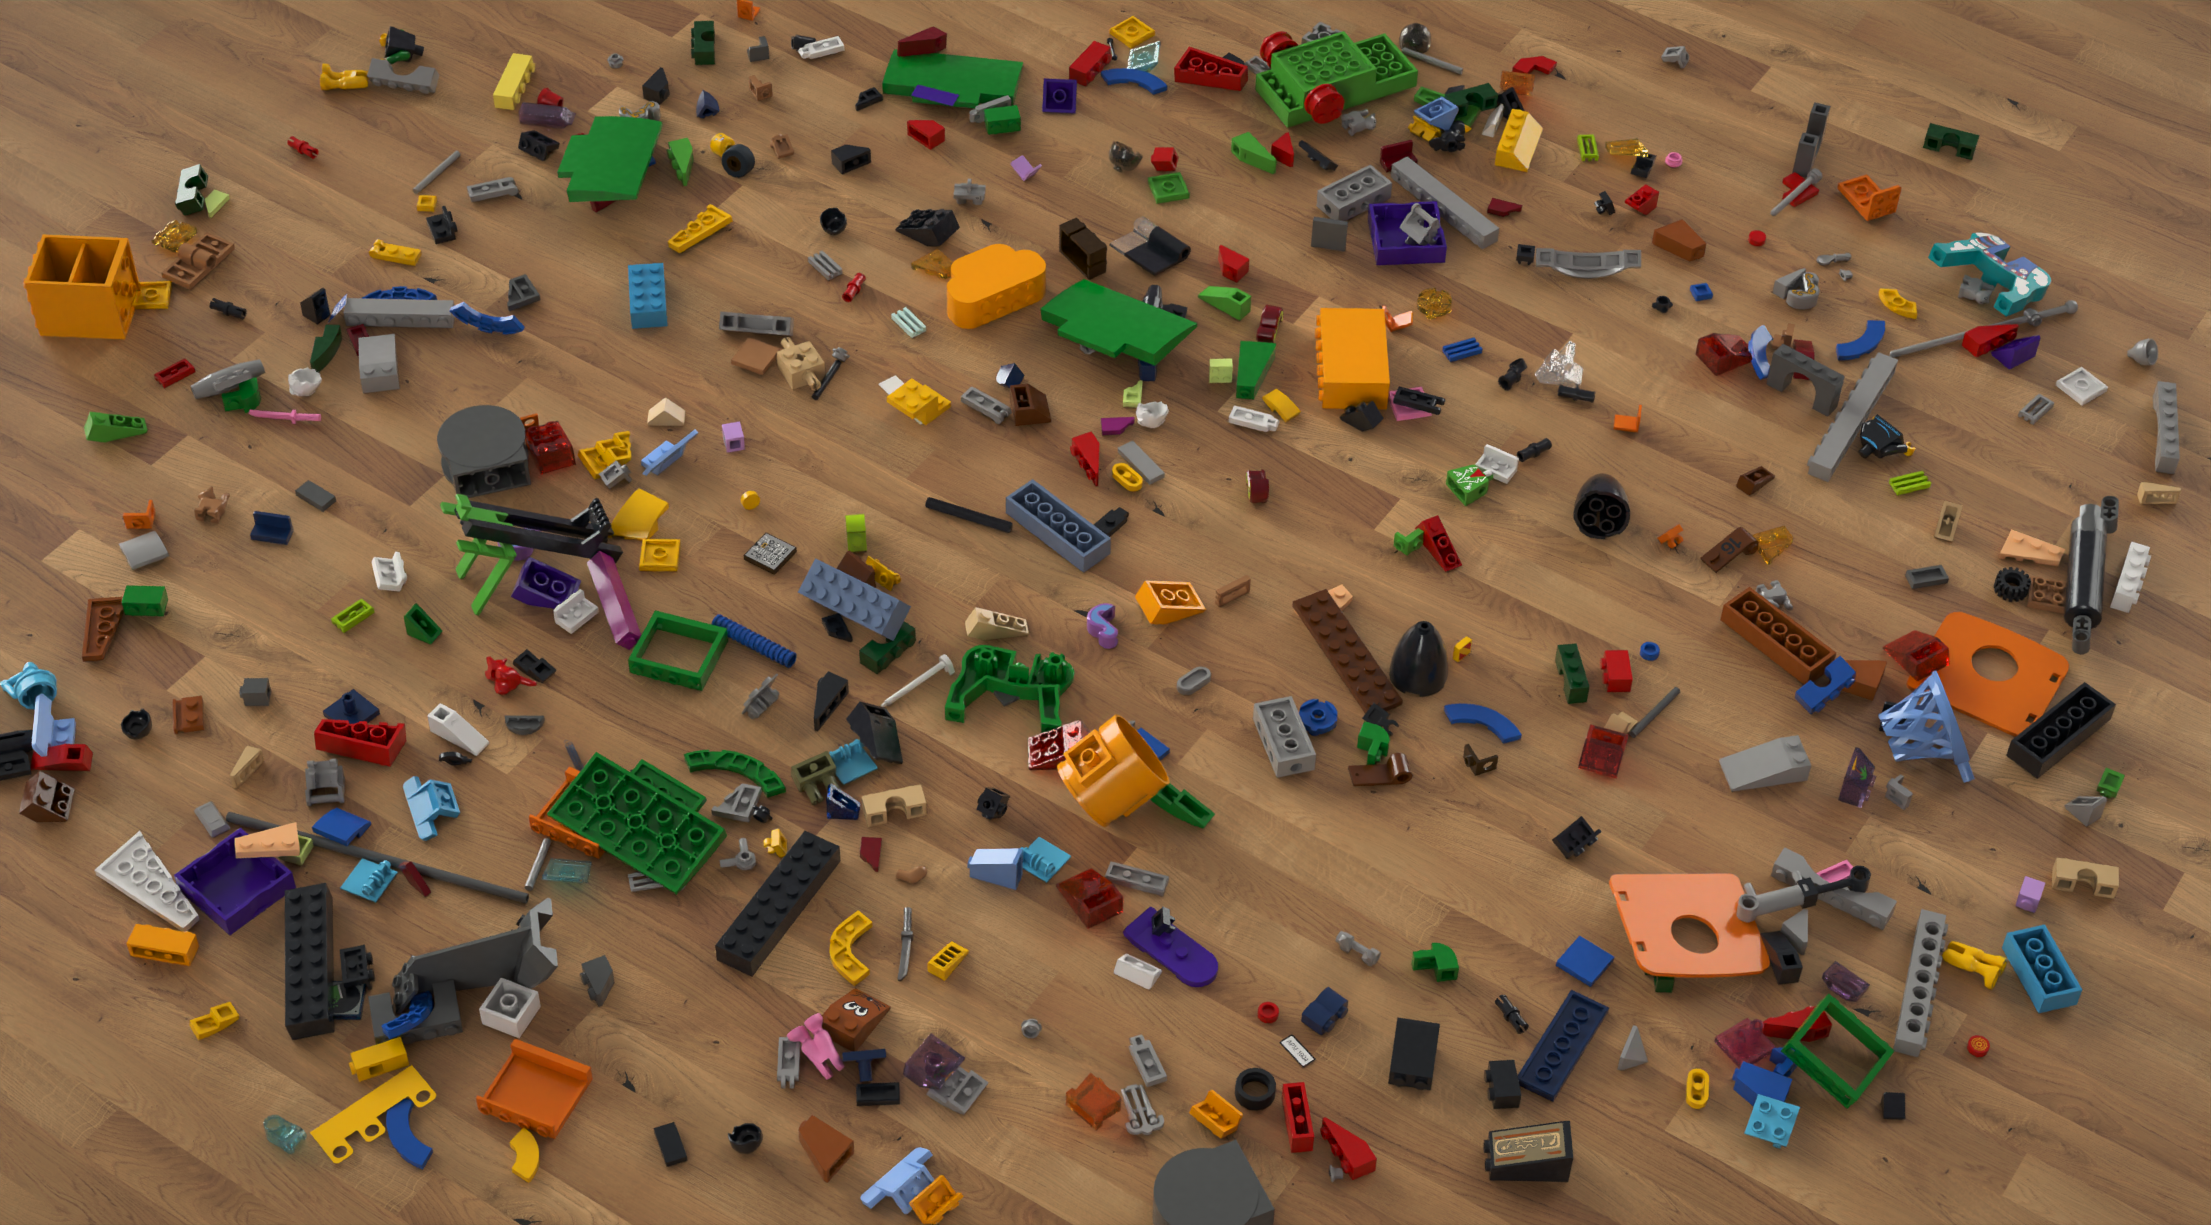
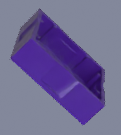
[1367,201,1447,265]
[174,828,296,936]

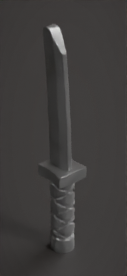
[898,907,913,981]

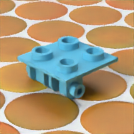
[829,739,878,785]
[1020,837,1071,883]
[340,858,398,903]
[1744,1094,1800,1149]

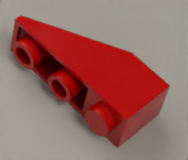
[1962,324,2019,358]
[1070,431,1100,486]
[1415,515,1462,572]
[30,744,93,771]
[1760,1006,1832,1042]
[1320,1117,1377,1180]

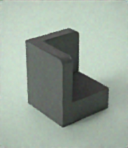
[747,36,769,62]

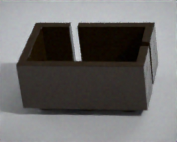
[1059,217,1107,280]

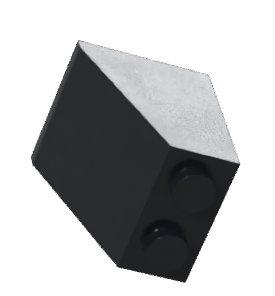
[1388,1017,1440,1090]

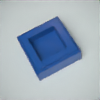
[1690,283,1713,301]

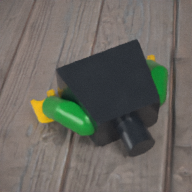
[379,26,424,65]

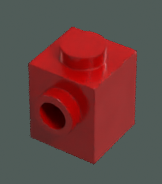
[1151,147,1179,171]

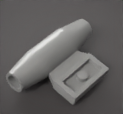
[191,359,265,399]

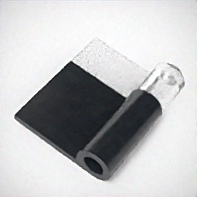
[1109,217,1191,276]

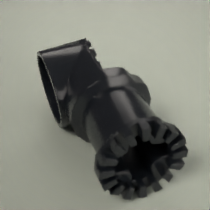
[1498,358,1528,391]

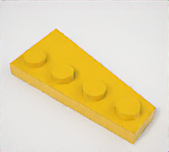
[668,204,733,253]

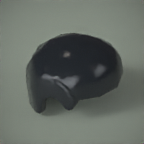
[820,208,847,235]
[121,708,152,739]
[728,1123,763,1154]

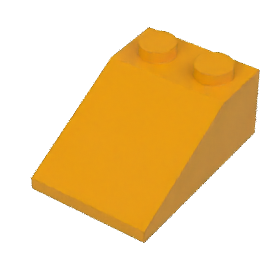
[1135,581,1206,624]

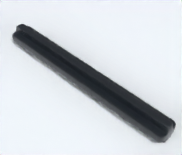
[925,497,1013,533]

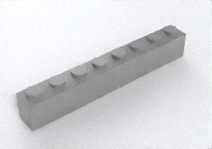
[1391,157,1499,249]

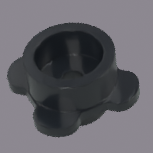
[1652,296,1673,313]
[752,805,773,823]

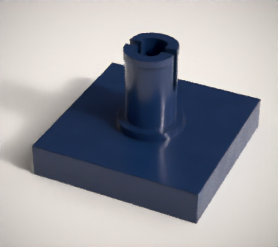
[323,689,380,724]
[842,1049,886,1082]

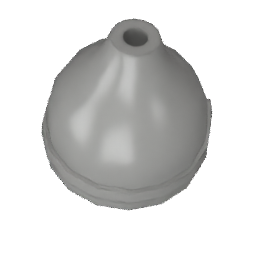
[2127,338,2158,366]

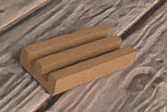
[1215,575,1251,607]

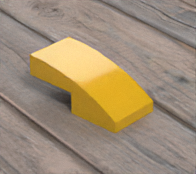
[1262,389,1301,423]
[189,1002,239,1040]

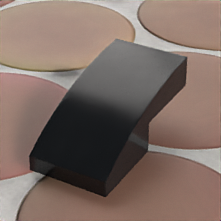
[1630,151,1657,178]
[513,649,556,683]

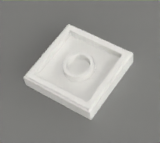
[2056,367,2108,406]

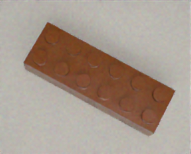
[1720,587,1836,685]

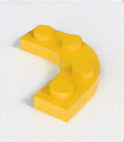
[829,910,873,986]

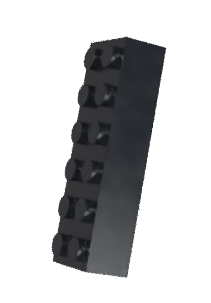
[2006,682,2116,779]

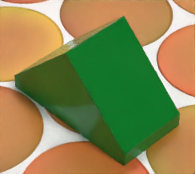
[403,603,443,644]

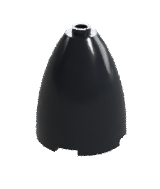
[1573,473,1630,540]
[1389,621,1448,697]

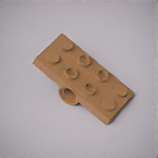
[162,232,235,290]

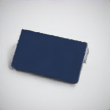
[250,511,294,545]

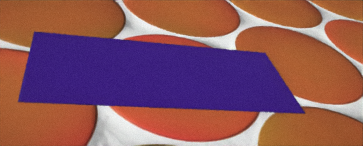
[911,85,959,106]

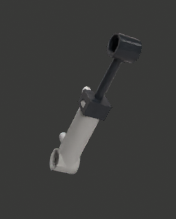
[1736,866,1871,922]

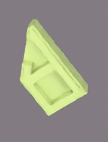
[205,189,230,218]
[1123,380,1143,408]

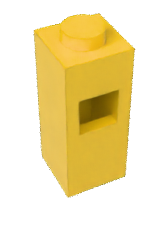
[348,1037,409,1082]

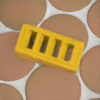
[927,941,969,981]

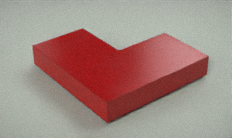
[1782,172,1819,207]

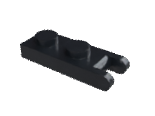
[1393,386,1445,415]

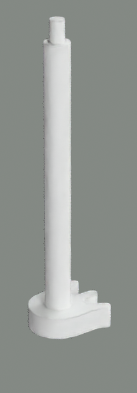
[881,654,955,707]

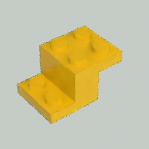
[886,378,951,425]

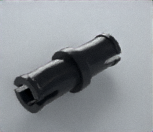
[209,298,247,320]
[1558,385,1596,403]
[1517,438,1552,462]
[1495,995,1529,1034]

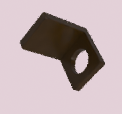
[1463,744,1498,776]

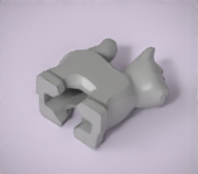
[1341,109,1377,136]
[1958,275,1995,304]
[1756,580,1793,611]

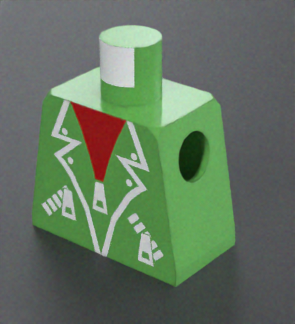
[1446,465,1493,506]

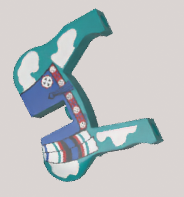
[1928,232,2051,317]

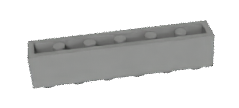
[344,298,455,328]

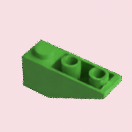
[1231,132,1277,174]
[666,138,694,186]
[1198,286,1252,321]
[84,412,147,442]

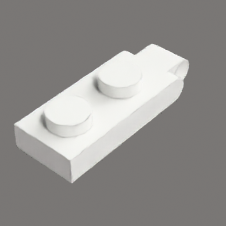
[798,36,845,59]
[1228,406,1280,432]

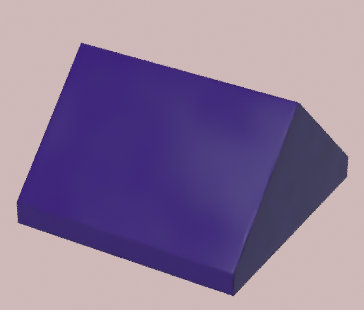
[1042,78,1077,114]
[1991,335,2041,370]

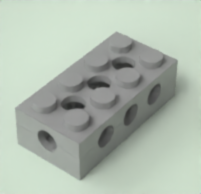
[1316,165,1392,221]
[1253,696,1316,778]

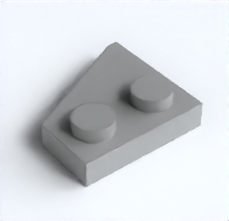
[711,783,762,822]

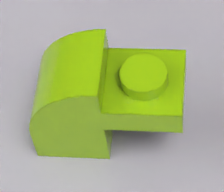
[845,514,867,552]

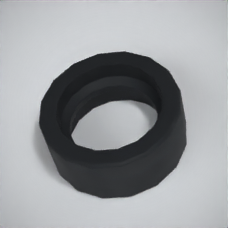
[1235,1068,1276,1111]

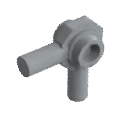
[720,838,756,870]

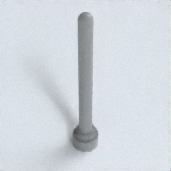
[1770,168,1823,216]

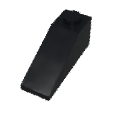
[814,671,849,732]

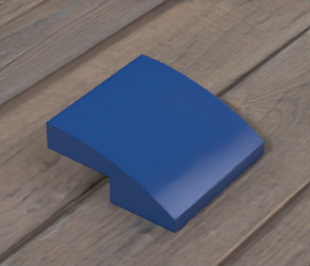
[312,808,371,846]

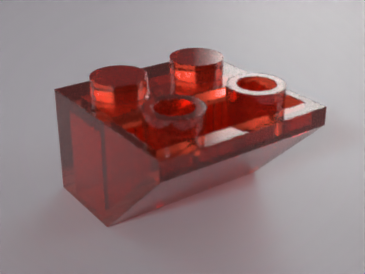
[1578,724,1629,779]

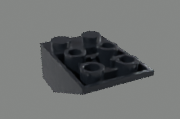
[895,209,960,246]
[846,701,903,764]

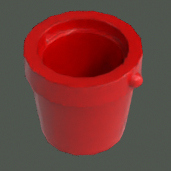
[537,87,564,113]

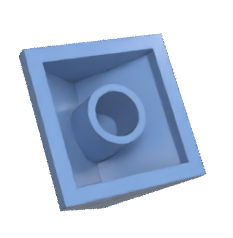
[1414,97,1459,131]

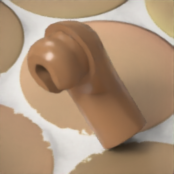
[896,865,927,883]

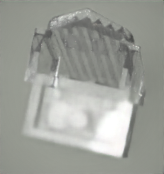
[1534,340,1583,388]

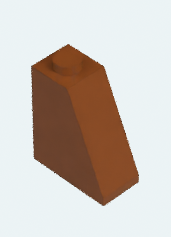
[1652,219,1707,262]
[1827,660,1887,701]
[798,1115,854,1183]

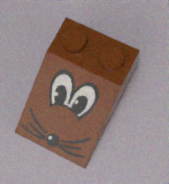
[822,988,891,1052]

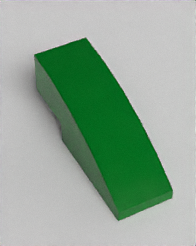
[1150,783,1215,829]

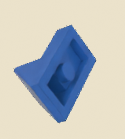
[1770,1047,1797,1077]

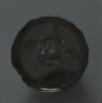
[1399,23,1431,54]
[1109,141,1143,172]

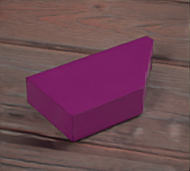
[1101,417,1135,435]

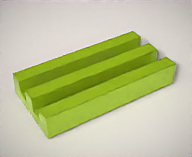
[1577,134,1599,161]
[1889,471,1931,495]
[331,598,375,633]

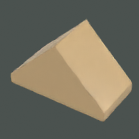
[647,398,685,426]
[1934,501,1963,541]

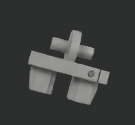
[953,178,986,205]

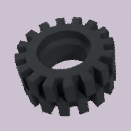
[1994,567,2031,602]

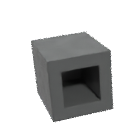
[239,678,271,706]

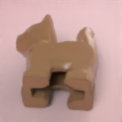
[194,486,230,524]

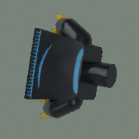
[1858,414,1916,459]

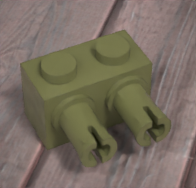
[791,751,842,805]

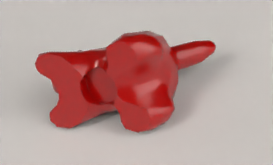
[485,656,537,695]

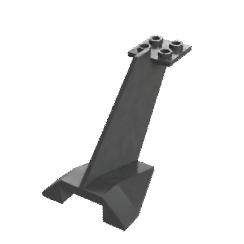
[392,898,558,1014]

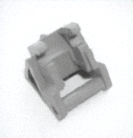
[1399,203,1440,246]
[305,759,345,806]

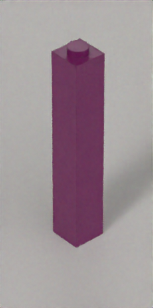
[587,551,641,650]

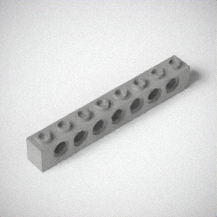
[1893,909,1948,1057]

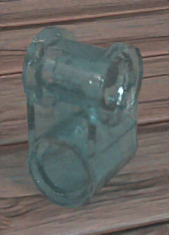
[263,1115,307,1154]

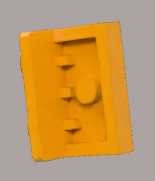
[1189,1090,1243,1139]
[909,1175,964,1225]

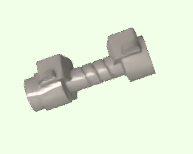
[1335,931,1381,967]

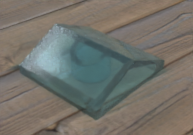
[1127,41,1161,73]
[542,858,592,883]

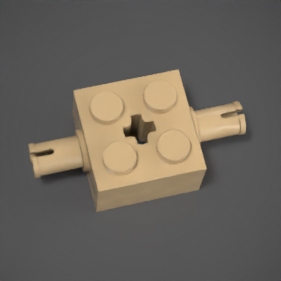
[777,337,825,391]

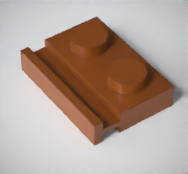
[173,695,204,734]

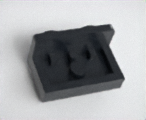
[1552,816,1602,859]

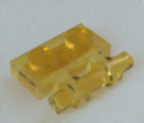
[151,220,197,252]

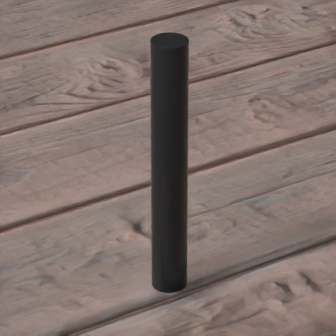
[812,360,841,400]

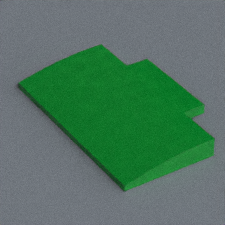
[882,49,1023,109]
[557,116,663,202]
[1040,279,1198,365]
[547,752,727,895]

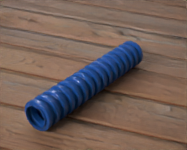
[712,614,797,668]

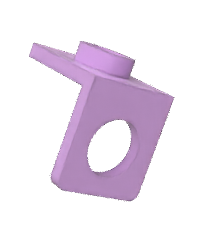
[1010,155,1042,181]

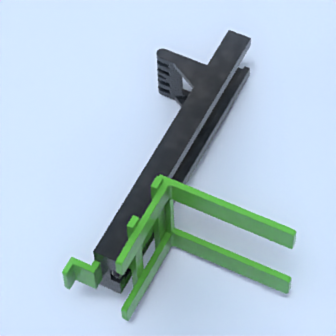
[440,494,623,616]

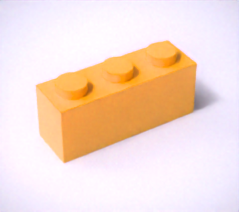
[126,924,199,966]

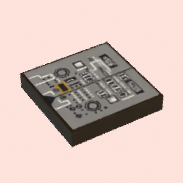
[744,533,797,575]

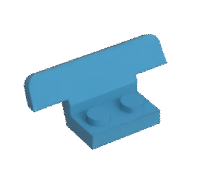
[403,776,460,841]

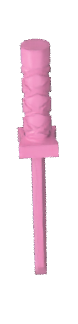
[249,410,321,424]

